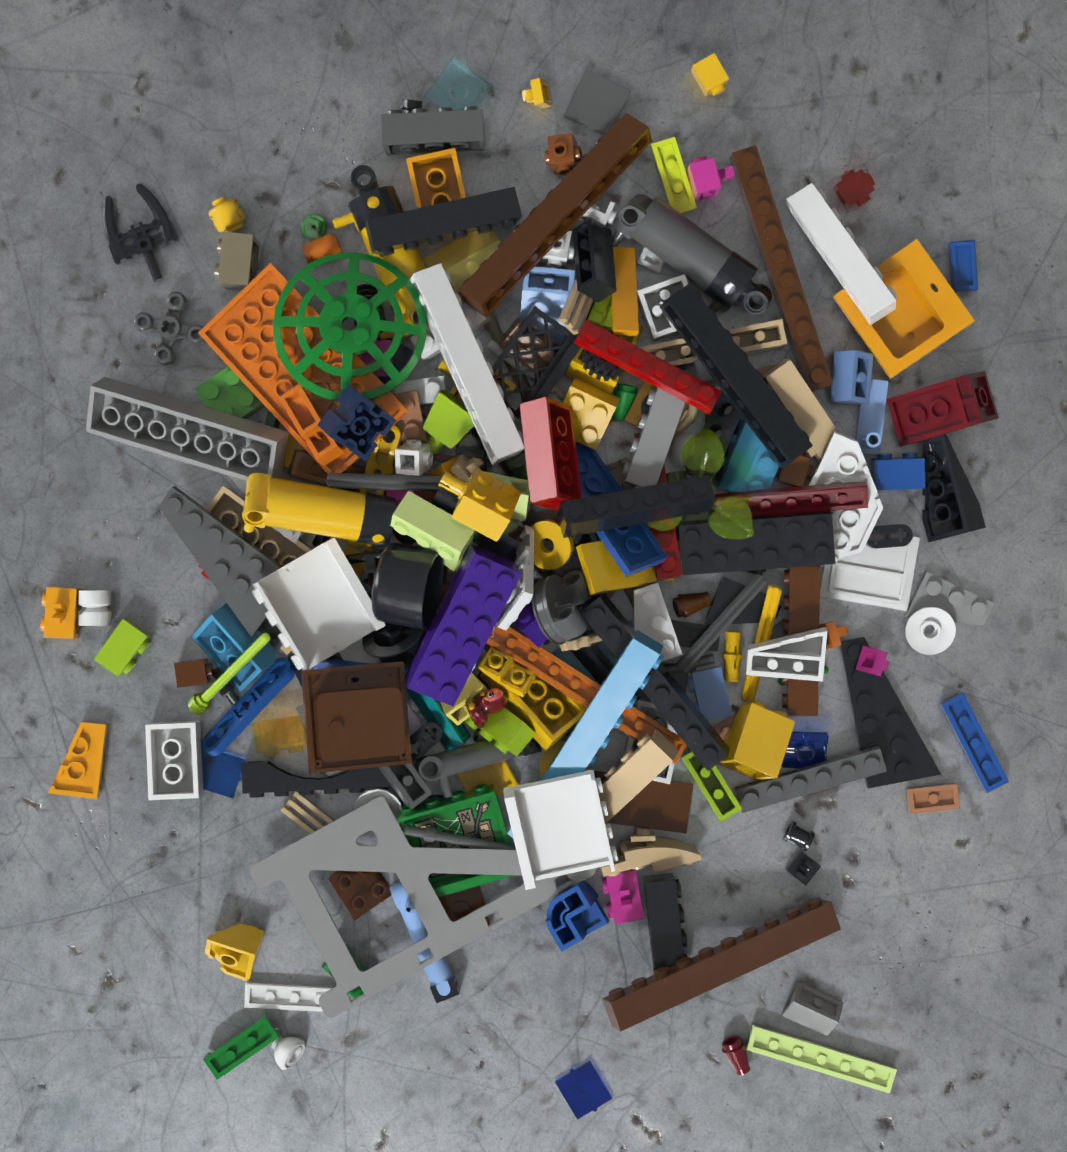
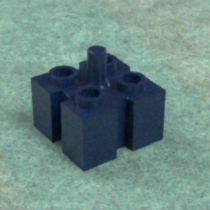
[317,384,397,461]

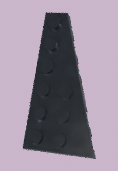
[839,637,941,789]

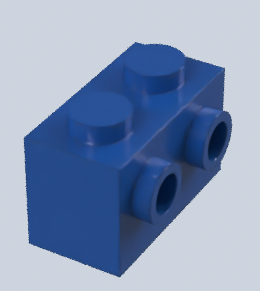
[871,452,925,490]

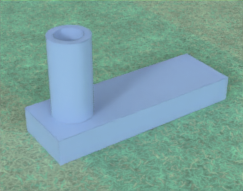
[855,379,888,456]

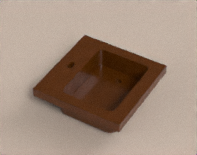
[301,661,412,774]

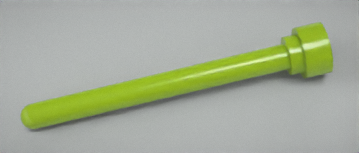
[188,633,270,715]

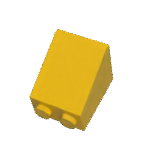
[718,701,795,780]

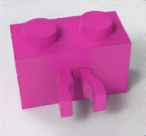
[686,156,735,202]
[602,869,644,924]

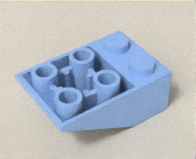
[520,266,575,345]

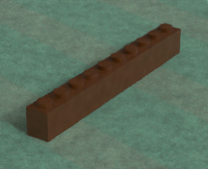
[459,113,652,318]
[729,145,833,392]
[602,897,841,1031]

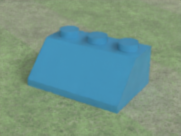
[715,423,779,493]
[191,603,280,692]

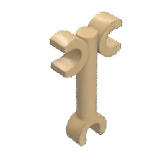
[559,632,602,652]

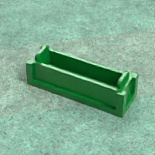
[203,1013,281,1080]

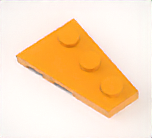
[48,721,108,799]

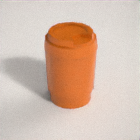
[302,233,341,264]

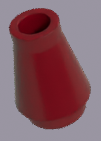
[722,1036,751,1075]

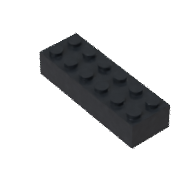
[679,511,836,575]

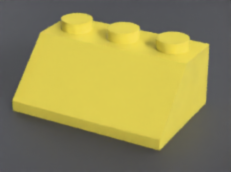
[423,230,501,295]

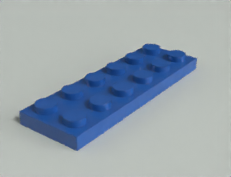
[576,441,667,577]

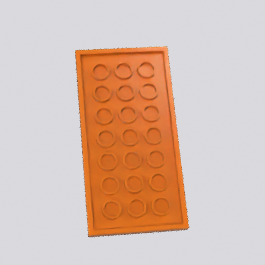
[198,263,409,474]

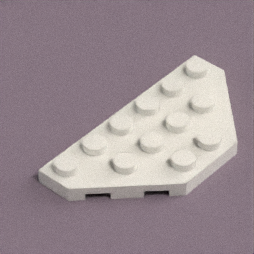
[777,431,883,572]

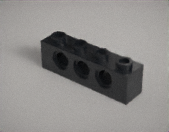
[685,389,746,488]

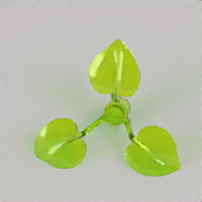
[645,429,754,539]

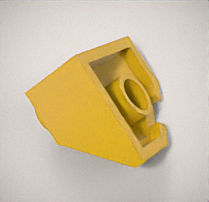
[205,923,265,982]

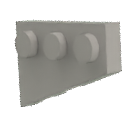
[904,572,995,626]

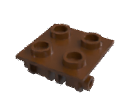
[327,871,392,921]

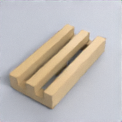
[559,279,594,335]
[281,791,335,834]

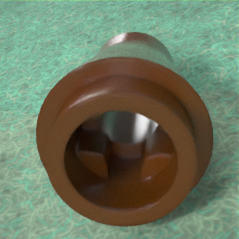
[672,591,711,618]

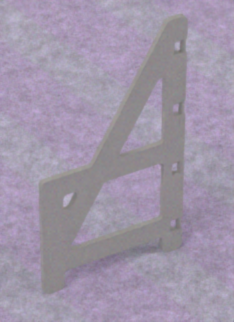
[250,796,596,1018]

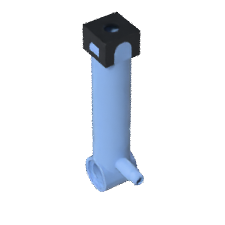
[390,882,460,1004]

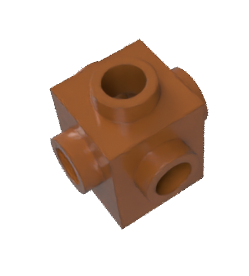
[545,133,582,175]

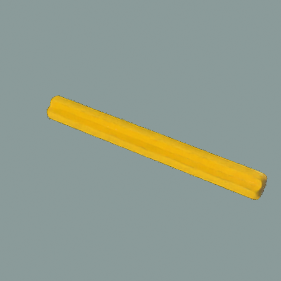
[741,585,782,702]

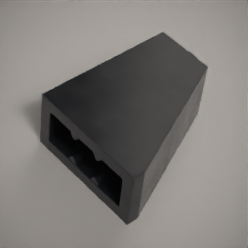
[703,577,781,625]

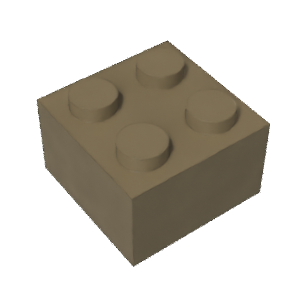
[215,232,260,291]

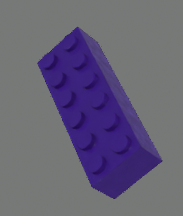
[405,544,522,707]

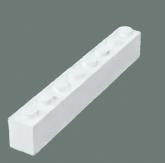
[410,263,525,465]

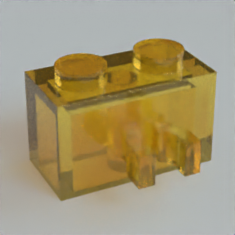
[252,715,307,757]

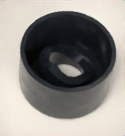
[372,543,444,630]

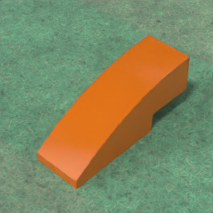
[279,384,345,466]

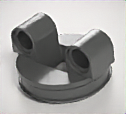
[532,570,593,645]

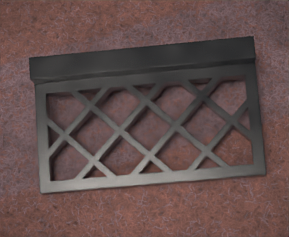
[492,306,581,422]

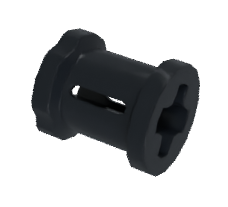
[782,821,815,852]

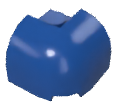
[546,881,610,952]

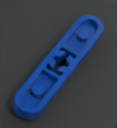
[201,658,296,757]

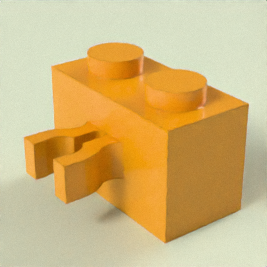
[40,587,82,639]

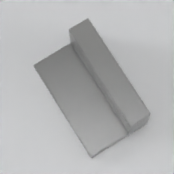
[782,982,844,1037]

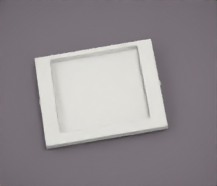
[820,530,920,611]

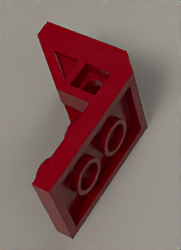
[887,371,999,447]

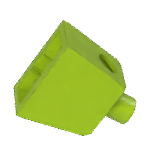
[423,389,475,454]

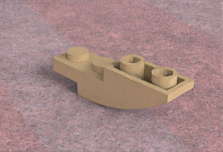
[599,838,702,876]

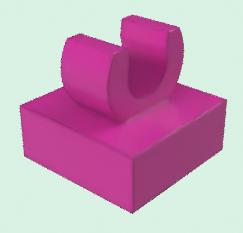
[856,646,890,677]

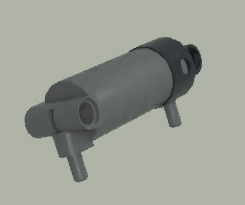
[612,194,772,315]

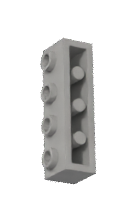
[621,387,685,488]

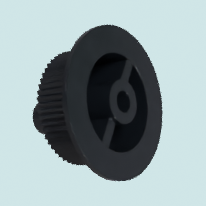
[362,623,427,665]

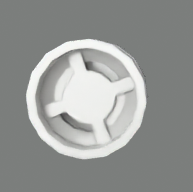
[78,590,111,626]

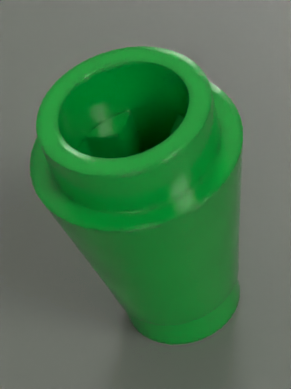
[613,383,638,421]

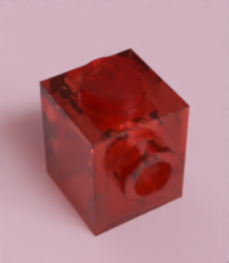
[833,169,875,210]

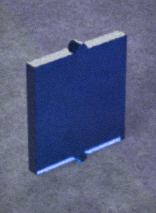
[202,750,245,798]
[555,1061,612,1120]

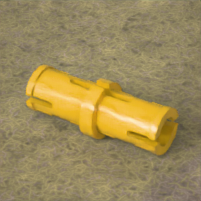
[722,631,742,682]

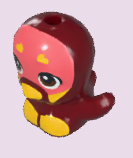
[465,688,507,728]

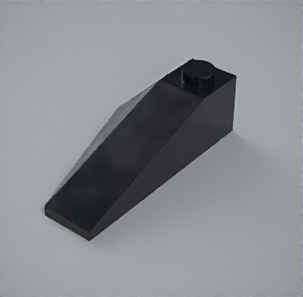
[922,434,986,542]

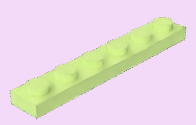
[746,1024,897,1093]

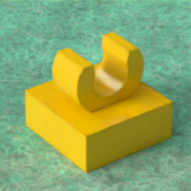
[522,78,552,109]

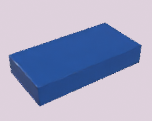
[948,240,978,292]

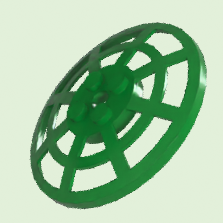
[273,252,427,402]

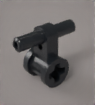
[345,548,384,593]

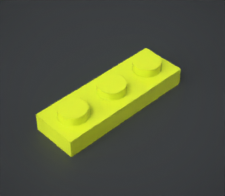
[651,137,697,214]

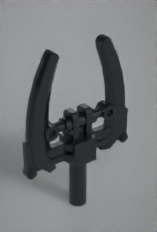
[103,184,179,282]

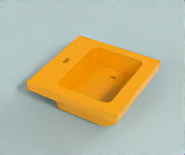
[833,239,975,379]

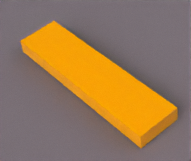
[611,247,639,336]

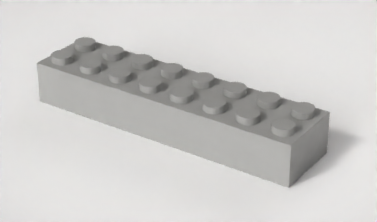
[86,377,289,481]

